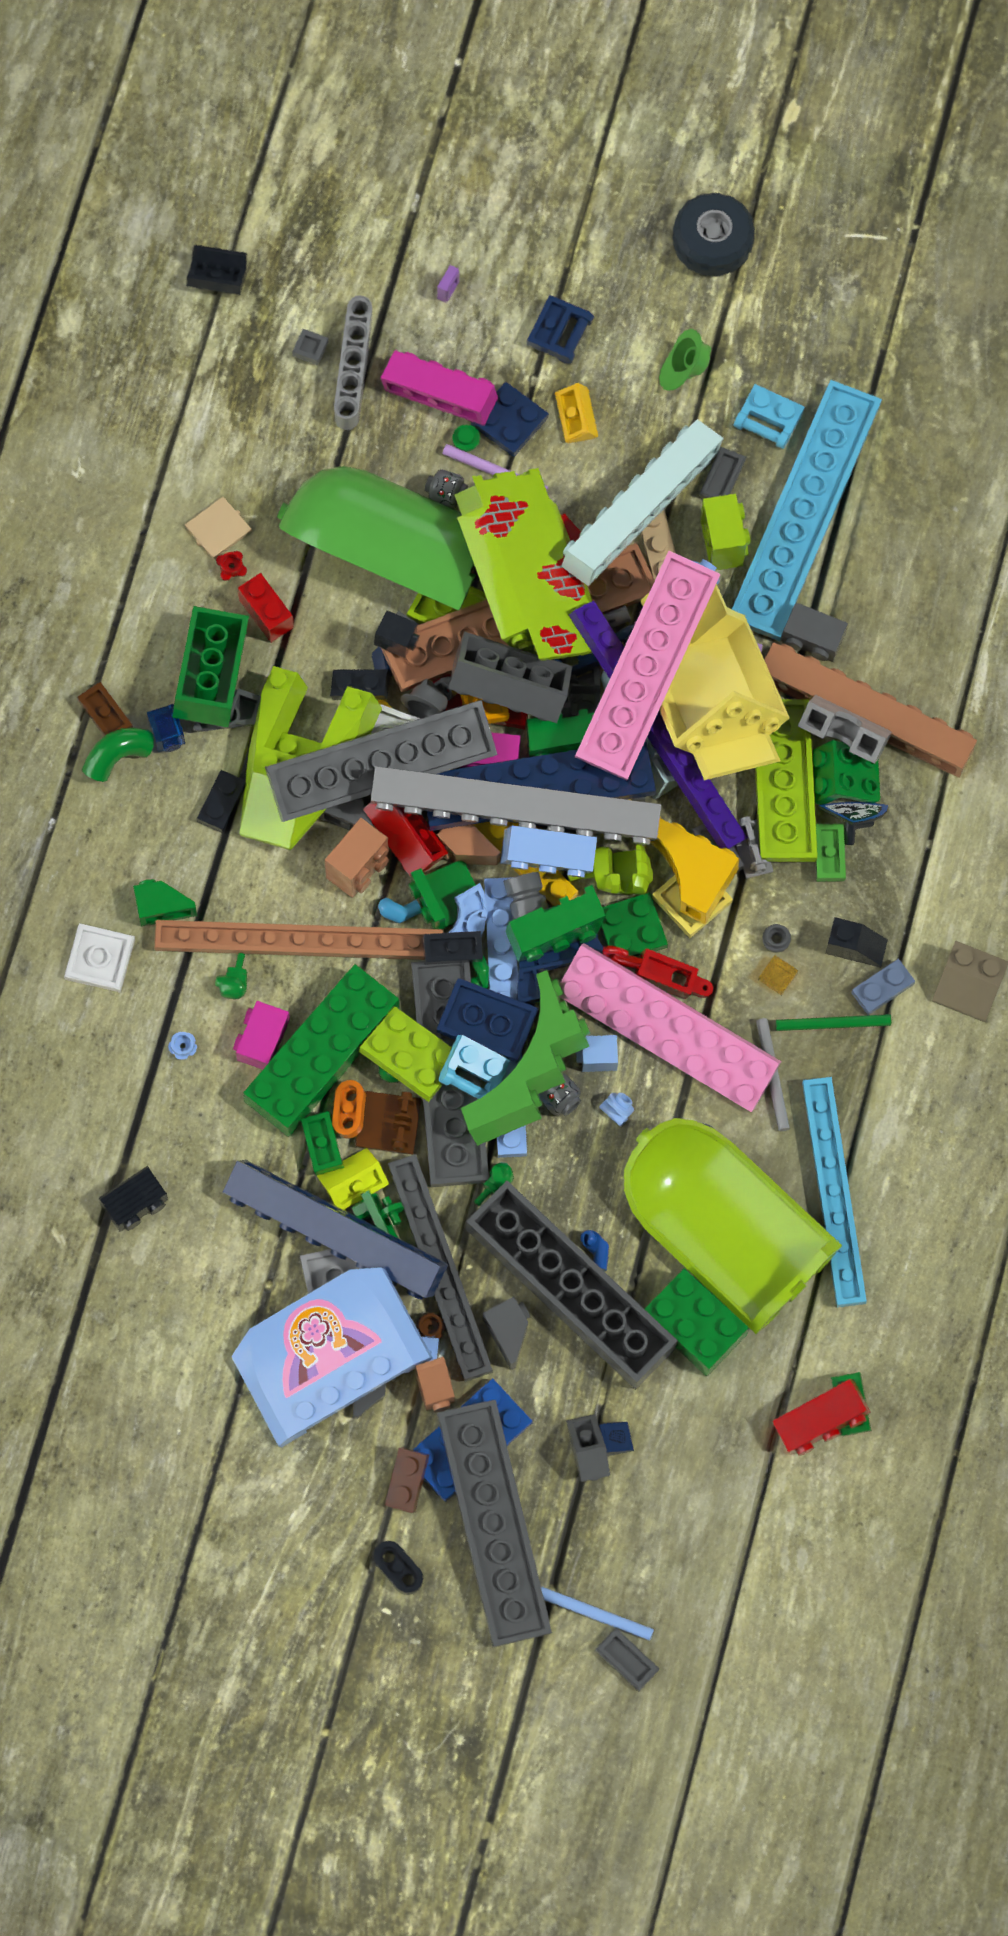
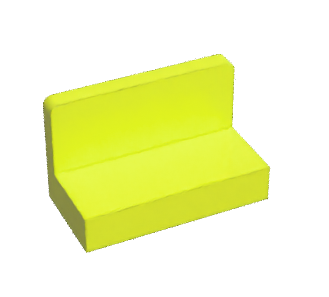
[317,1148,389,1210]

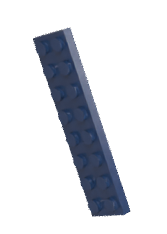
[427,740,656,831]

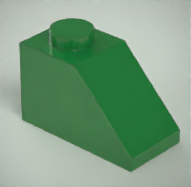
[133,879,197,927]

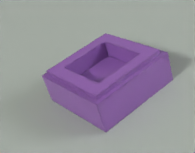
[437,265,459,303]

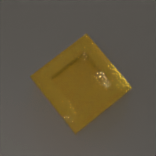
[758,955,799,996]

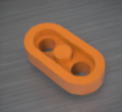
[332,1080,366,1139]

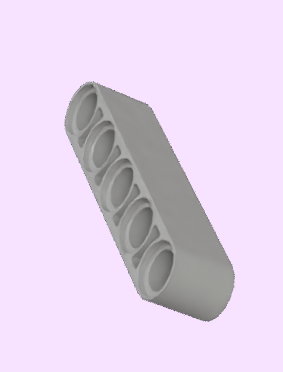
[334,295,372,430]

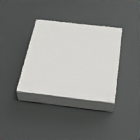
[64,923,135,992]

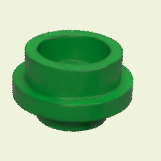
[452,425,480,452]

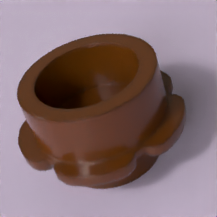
[416,1313,445,1339]

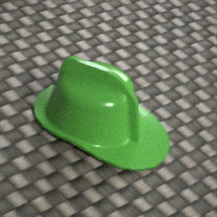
[659,329,711,391]

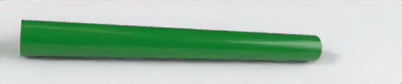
[775,1014,892,1031]

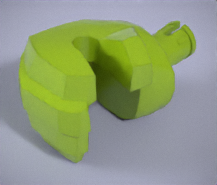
[568,844,653,895]

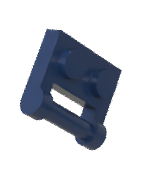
[527,295,594,364]

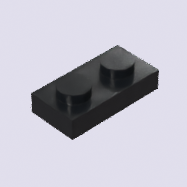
[330,669,390,700]
[197,770,246,833]
[422,931,483,965]

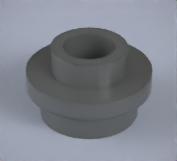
[762,924,791,953]

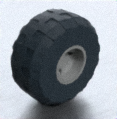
[672,192,755,277]

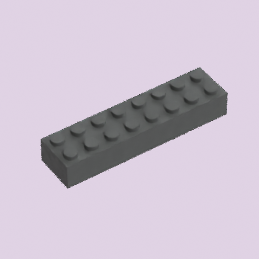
[466,1181,678,1390]

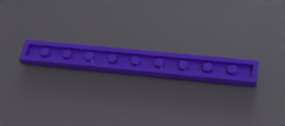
[569,601,748,849]

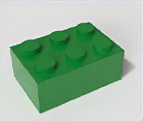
[645,1268,749,1377]

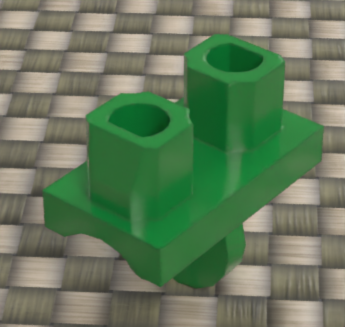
[352,1190,404,1238]

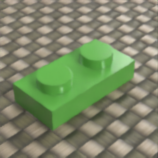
[816,824,846,882]

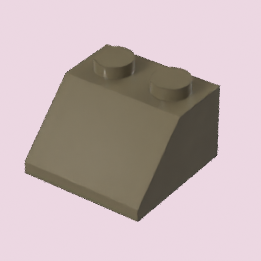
[932,941,1008,1022]

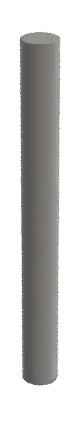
[756,1018,790,1131]

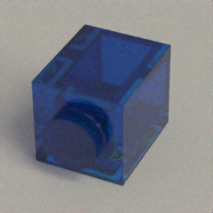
[146,704,186,752]

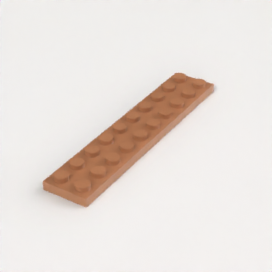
[381,543,655,693]

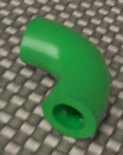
[82,728,154,782]

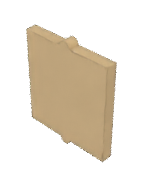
[185,497,252,560]

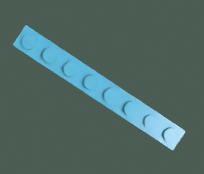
[802,1077,867,1308]

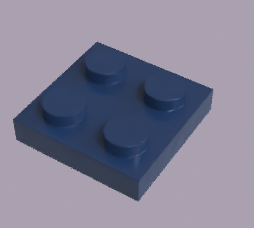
[471,381,549,457]

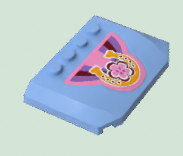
[231,1267,433,1447]

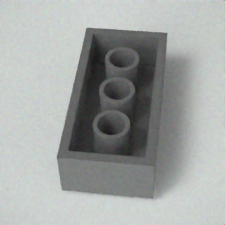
[448,631,572,723]

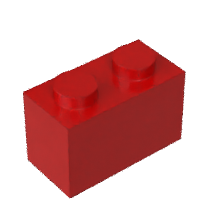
[238,573,294,643]

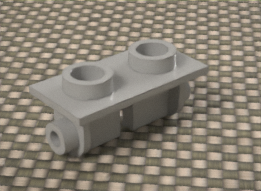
[736,816,774,879]

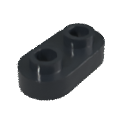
[374,1541,423,1595]

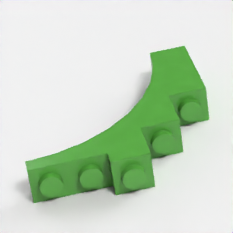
[461,970,591,1146]

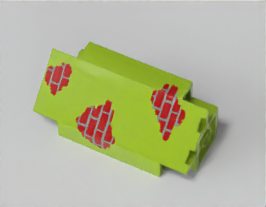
[455,468,593,661]

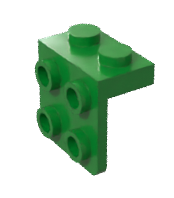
[812,740,880,805]
[408,861,476,930]

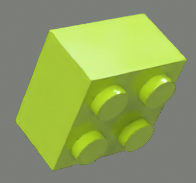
[700,493,750,571]

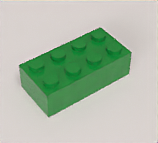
[173,606,249,728]

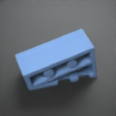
[500,825,597,878]

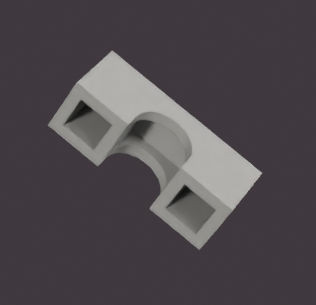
[798,695,892,764]

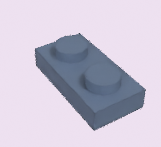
[851,959,915,1015]

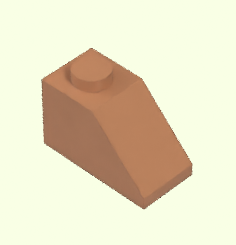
[437,824,501,865]
[415,1357,455,1413]

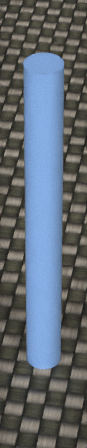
[541,1587,654,1641]

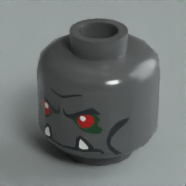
[425,469,468,509]
[538,1073,581,1116]

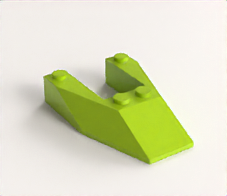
[239,666,382,851]

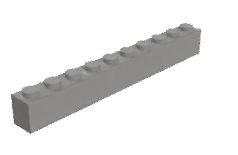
[370,766,661,845]

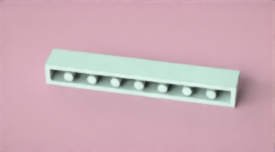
[562,419,723,586]

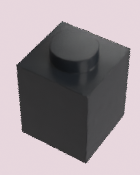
[374,610,420,658]

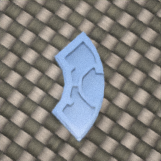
[448,883,487,937]

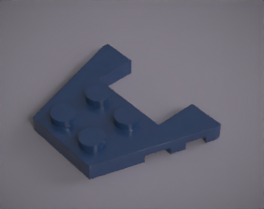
[516,934,604,1004]

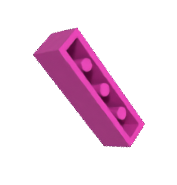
[381,350,498,426]

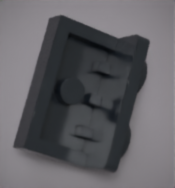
[186,245,247,295]

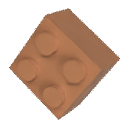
[325,818,389,898]

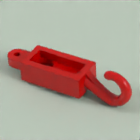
[602,945,713,999]

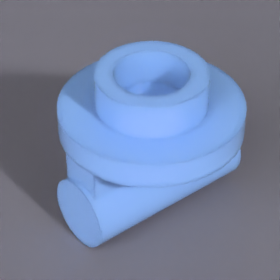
[599,1092,634,1127]

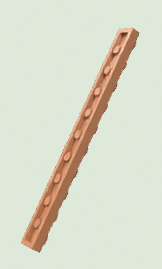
[155,920,443,960]

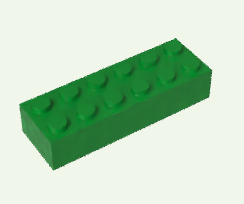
[243,964,400,1137]

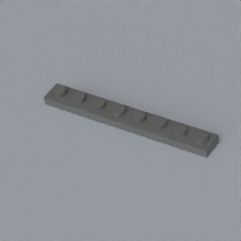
[388,1154,493,1382]

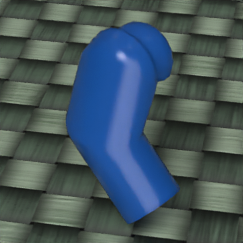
[580,1230,609,1272]

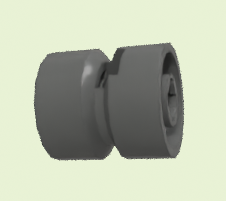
[503,872,548,919]

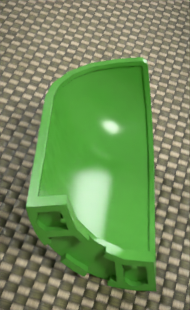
[277,466,476,610]

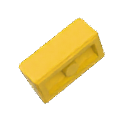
[555,383,598,443]

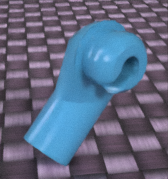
[378,898,421,923]

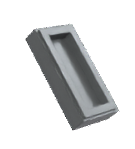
[699,447,746,499]
[595,1628,660,1692]

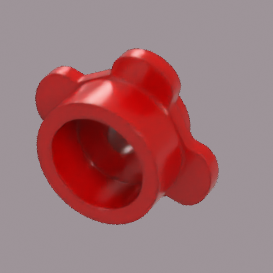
[216,551,247,581]

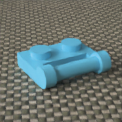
[733,384,805,449]
[438,1035,511,1099]

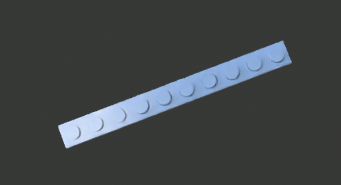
[484,877,527,1158]

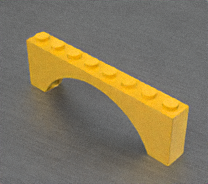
[509,799,739,924]

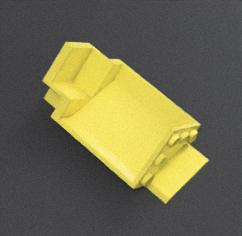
[640,584,789,780]

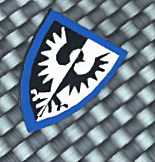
[818,802,888,845]

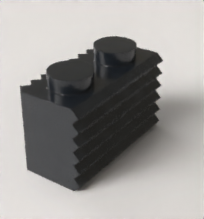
[99,1166,168,1232]

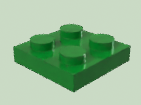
[600,892,668,957]

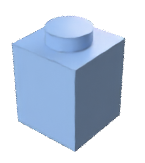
[576,1035,618,1072]

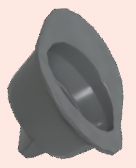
[401,679,447,718]

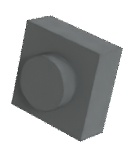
[292,329,329,366]

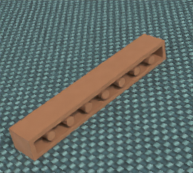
[764,642,977,778]

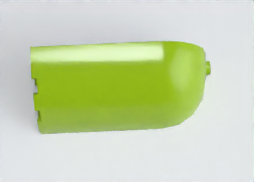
[624,1118,842,1335]

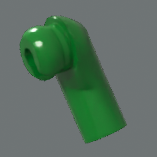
[471,956,489,988]

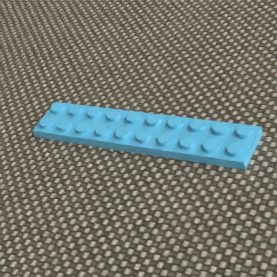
[732,380,882,641]

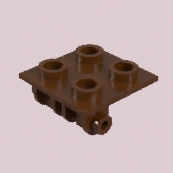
[355,1091,421,1155]

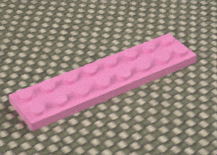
[575,551,721,781]
[559,943,781,1112]

